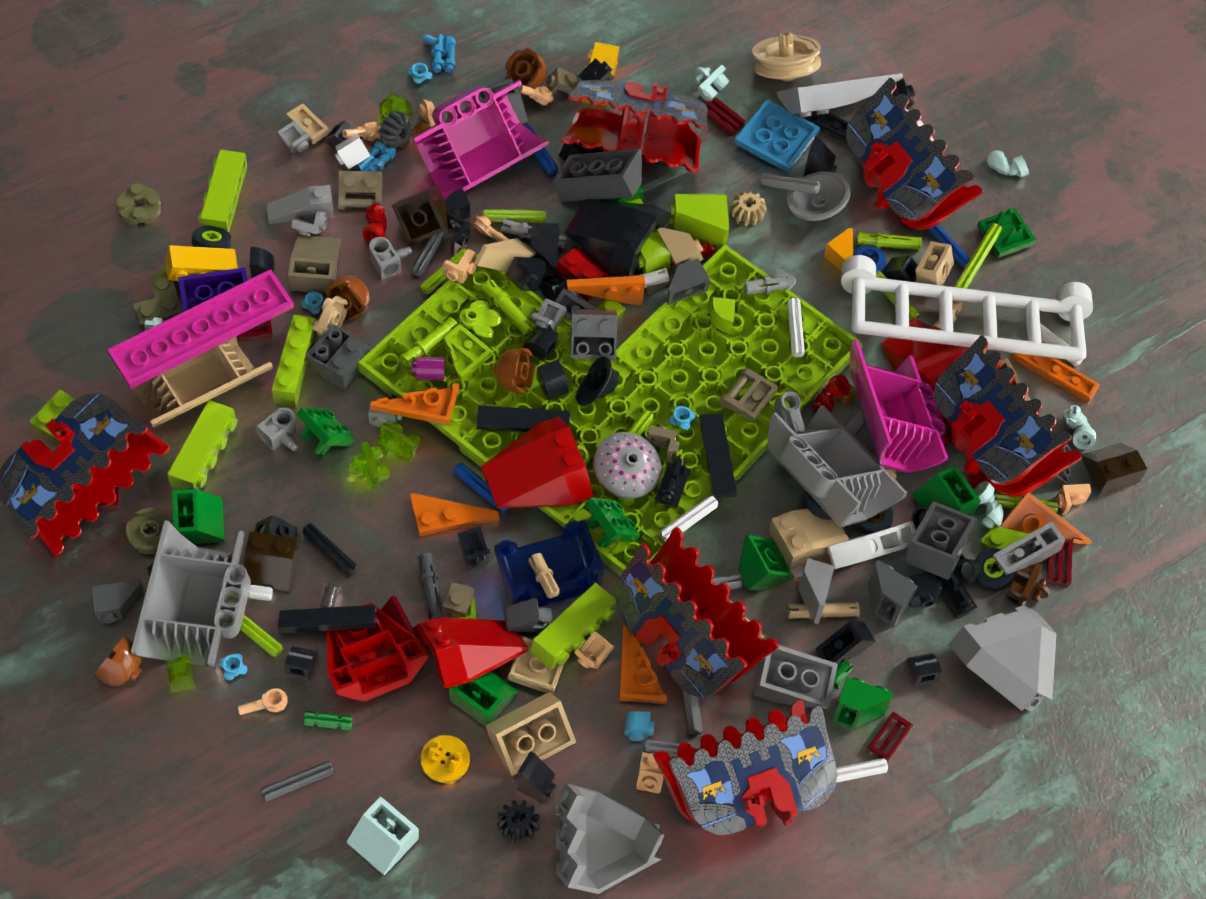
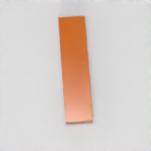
[1011,340,1100,403]

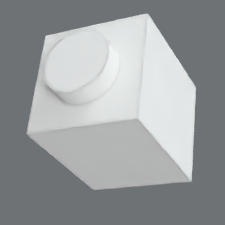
[335,133,370,169]

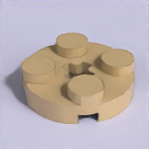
[313,296,348,337]

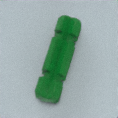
[304,711,353,730]

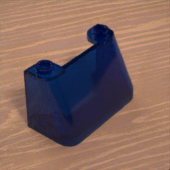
[494,520,604,607]

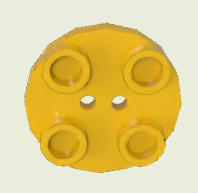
[421,735,470,785]

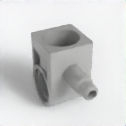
[369,237,412,280]
[256,407,298,451]

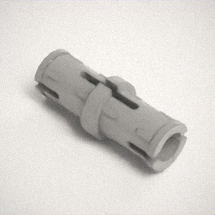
[744,275,790,295]

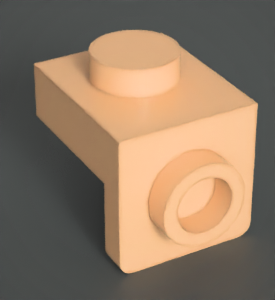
[443,249,477,284]
[574,631,615,669]
[636,752,663,794]

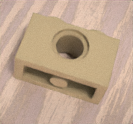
[915,242,954,286]

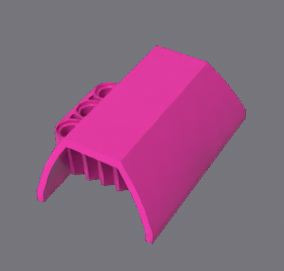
[412,80,549,201]
[850,340,948,473]

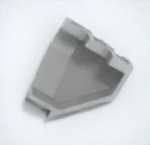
[949,605,1056,712]
[556,783,664,894]

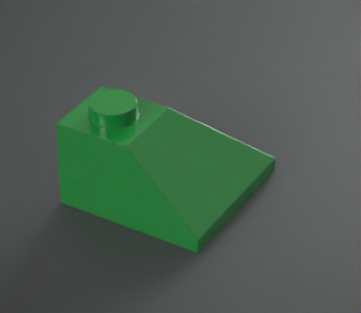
[738,535,794,591]

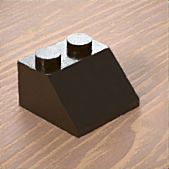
[391,185,448,245]
[1081,443,1147,494]
[242,531,299,593]

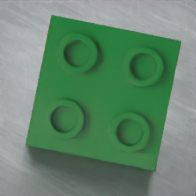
[977,208,1036,258]
[296,408,355,455]
[585,497,640,548]

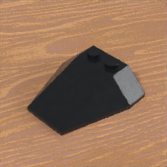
[564,199,671,277]

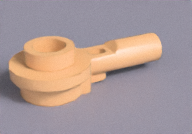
[518,85,553,106]
[417,100,435,128]
[342,122,381,141]
[472,215,509,242]
[238,688,288,716]

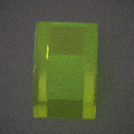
[379,93,413,122]
[167,654,195,693]

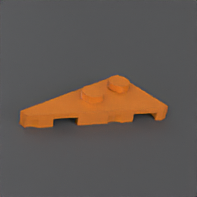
[567,275,645,307]
[370,383,459,425]
[410,493,499,537]
[1000,493,1092,545]
[619,622,667,704]

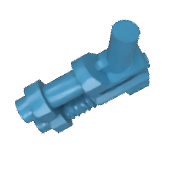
[423,34,456,73]
[354,140,397,172]

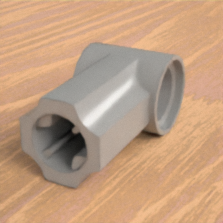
[774,392,805,433]

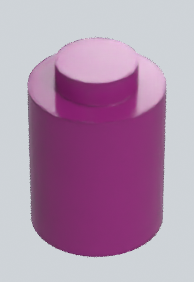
[412,357,444,380]

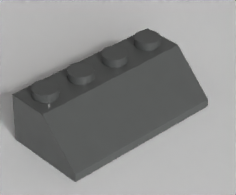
[552,148,642,202]

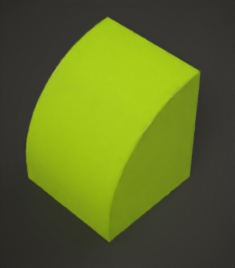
[711,297,735,334]

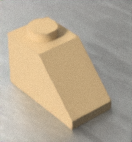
[657,227,704,267]

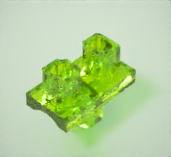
[377,422,421,463]
[348,441,390,489]

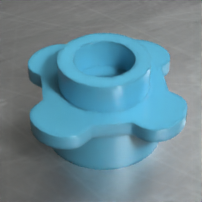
[408,63,432,84]
[301,291,325,315]
[669,406,695,430]
[219,653,247,680]

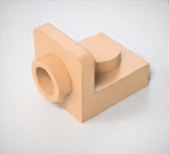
[1056,484,1091,515]

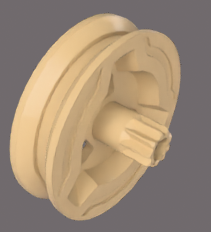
[752,31,821,82]

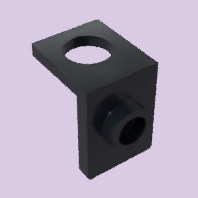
[447,212,470,255]
[254,515,298,538]

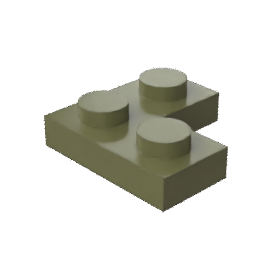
[133,273,183,327]

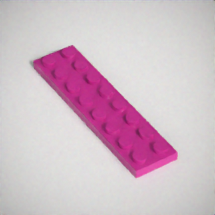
[107,269,294,389]

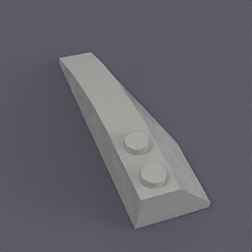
[777,73,903,118]

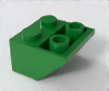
[912,464,981,516]
[172,489,225,544]
[449,671,518,726]
[831,677,894,729]

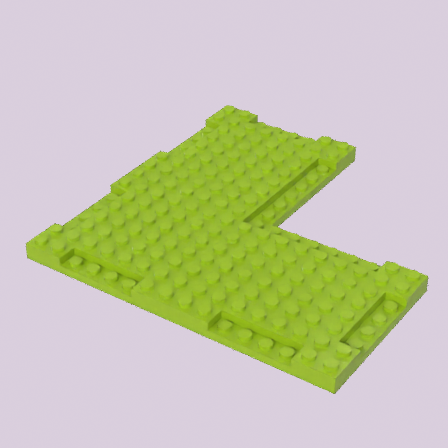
[358,245,863,576]

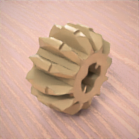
[730,190,767,227]

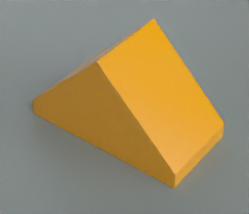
[824,228,853,271]

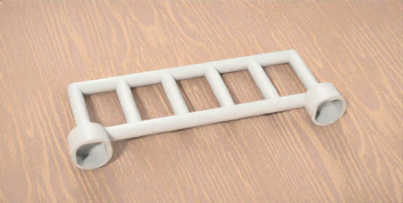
[841,255,1093,361]

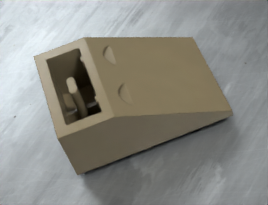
[288,235,341,293]

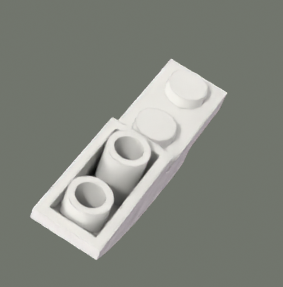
[827,521,916,569]

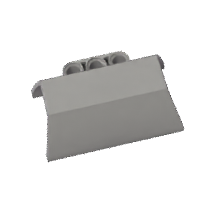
[768,405,907,528]
[131,520,251,667]

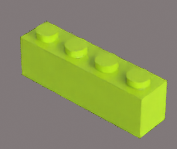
[198,149,247,232]
[627,198,670,274]
[272,314,317,407]
[168,400,237,490]
[530,583,616,670]

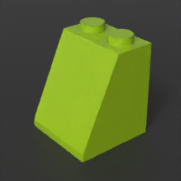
[668,194,729,252]

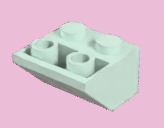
[347,796,419,875]

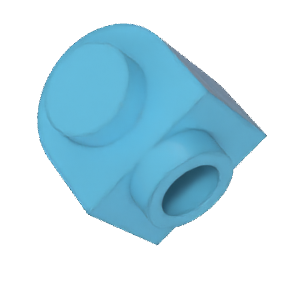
[624,711,655,741]

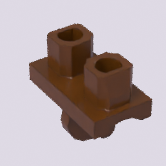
[1007,562,1050,607]

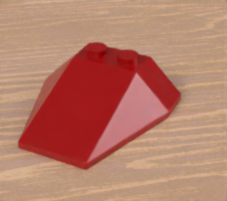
[881,318,969,391]
[481,417,594,509]
[327,602,429,702]
[413,617,528,688]

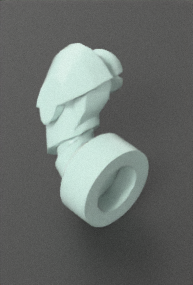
[987,150,1029,178]
[1063,405,1096,450]
[974,481,1004,529]

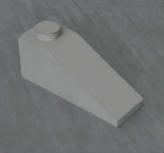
[266,185,334,224]
[993,522,1065,575]
[797,558,835,624]

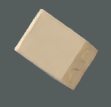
[768,509,849,569]

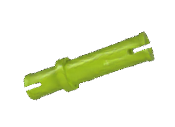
[856,231,922,251]
[482,280,535,336]
[399,317,458,367]

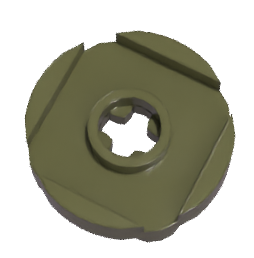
[116,183,161,225]
[126,508,173,554]

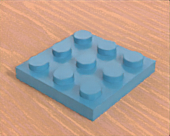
[734,99,820,173]

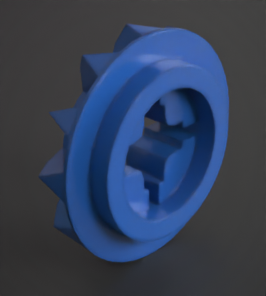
[853,245,886,272]

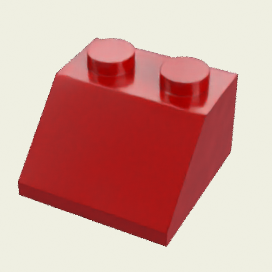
[557,248,614,302]

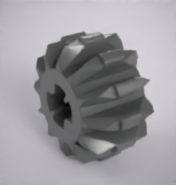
[378,111,415,148]

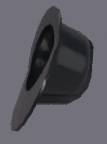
[576,356,619,406]

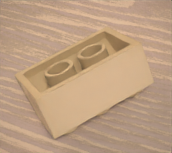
[485,692,576,777]

